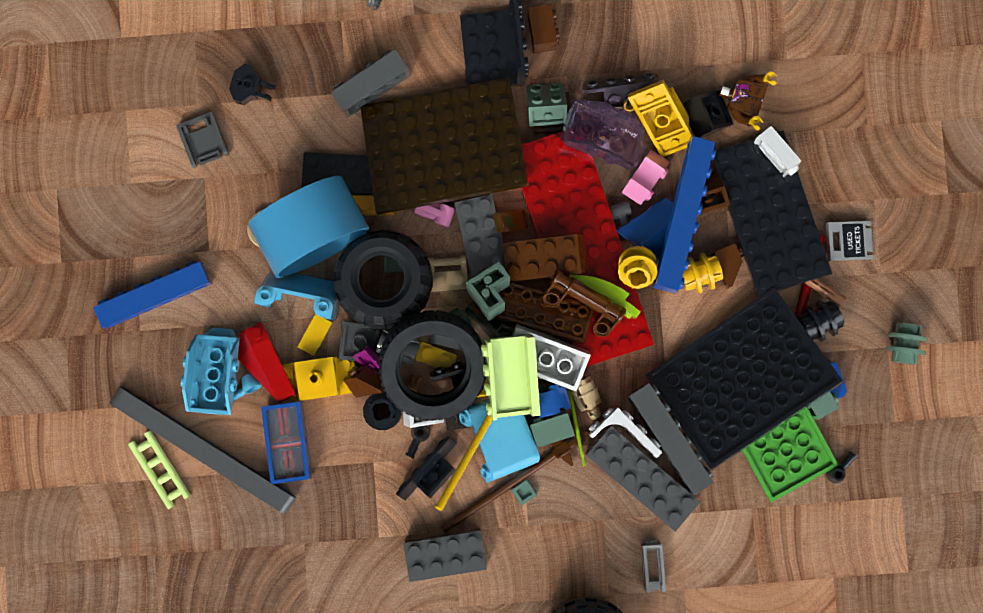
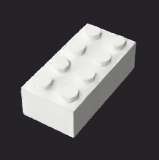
[512,324,591,391]

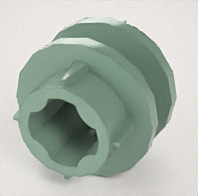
[886,323,928,365]

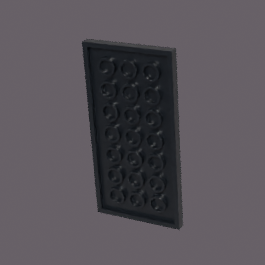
[712,130,832,297]

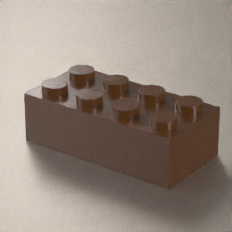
[503,234,588,281]

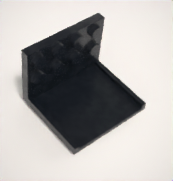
[460,0,529,87]

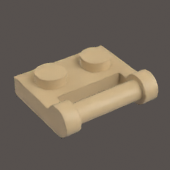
[428,255,468,292]

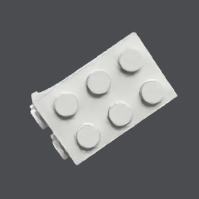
[588,407,662,458]

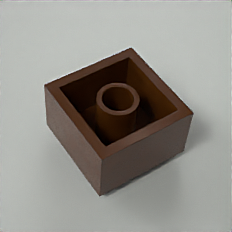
[527,4,560,54]

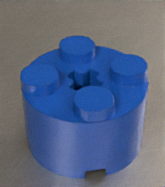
[534,383,572,418]

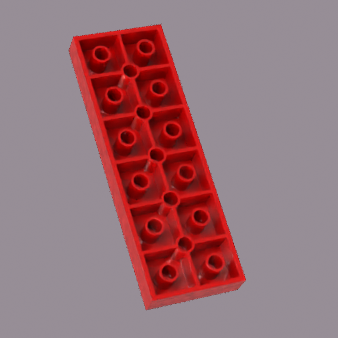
[521,126,654,367]

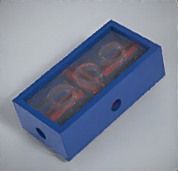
[261,402,312,484]

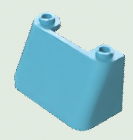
[254,271,339,321]
[459,398,540,483]

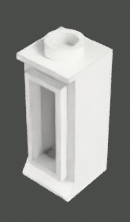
[754,126,801,177]

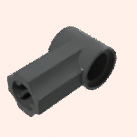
[609,201,632,241]

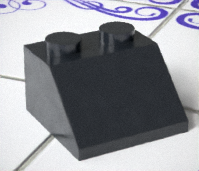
[682,90,734,138]

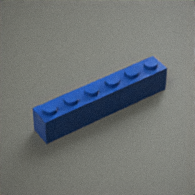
[93,260,212,329]

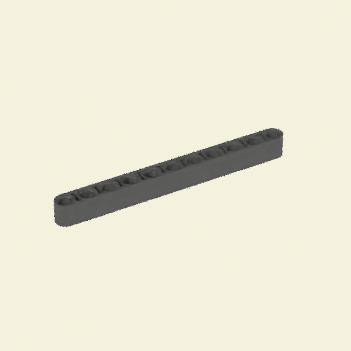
[110,386,296,514]

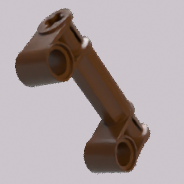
[543,269,626,337]

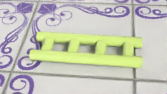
[128,430,191,510]

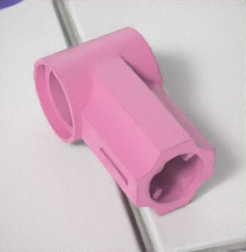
[414,204,455,228]

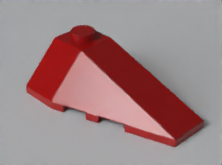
[237,322,296,403]

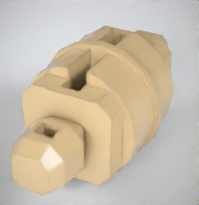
[570,374,602,420]

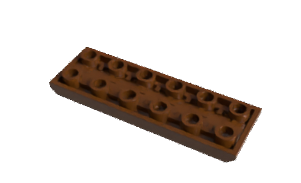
[471,282,594,343]

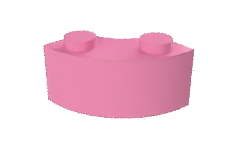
[622,149,670,205]

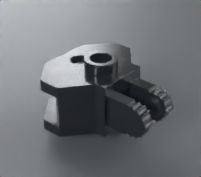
[229,64,276,106]

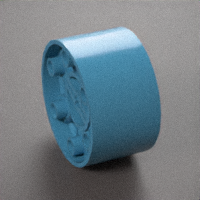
[248,176,370,278]

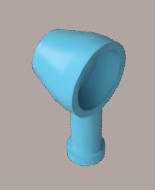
[233,373,262,403]

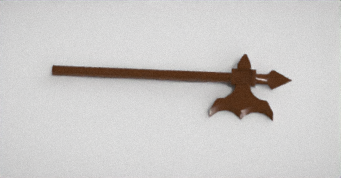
[441,431,589,533]

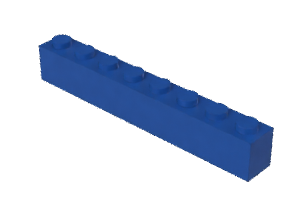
[652,136,716,294]

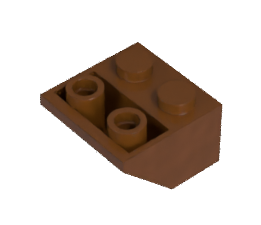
[697,171,730,216]

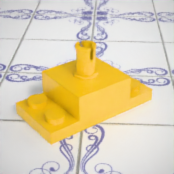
[628,79,694,157]
[282,357,355,403]

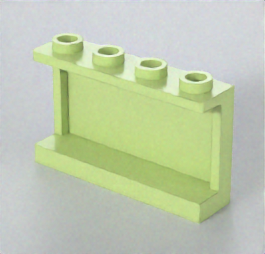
[481,334,540,420]

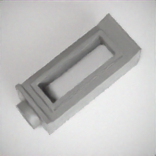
[641,540,666,593]

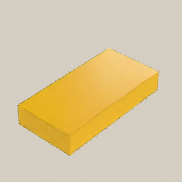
[297,314,333,356]

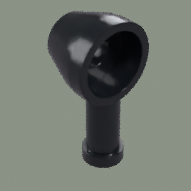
[405,425,430,459]
[826,451,858,484]

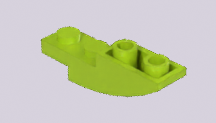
[569,275,641,319]

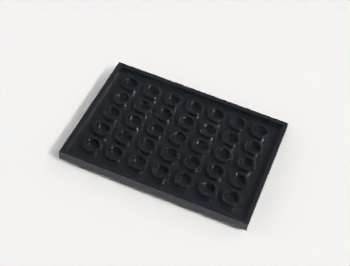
[646,287,843,471]

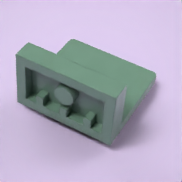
[526,83,567,126]

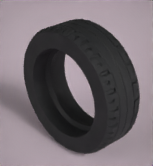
[379,310,487,421]

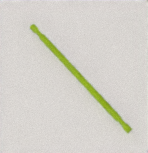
[567,388,586,466]

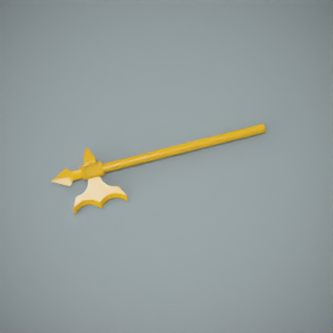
[435,377,493,511]

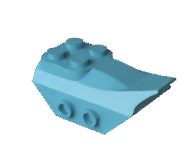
[181,328,240,415]

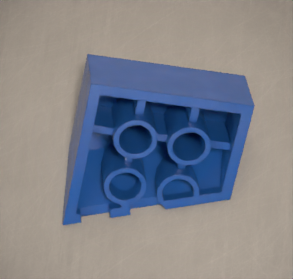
[616,197,700,266]

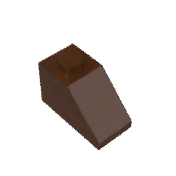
[712,244,743,289]
[343,365,384,398]

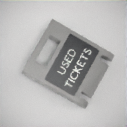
[825,221,874,261]

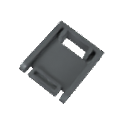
[176,112,229,168]

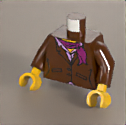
[719,72,778,130]

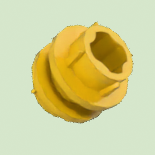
[618,246,657,289]
[682,252,723,294]

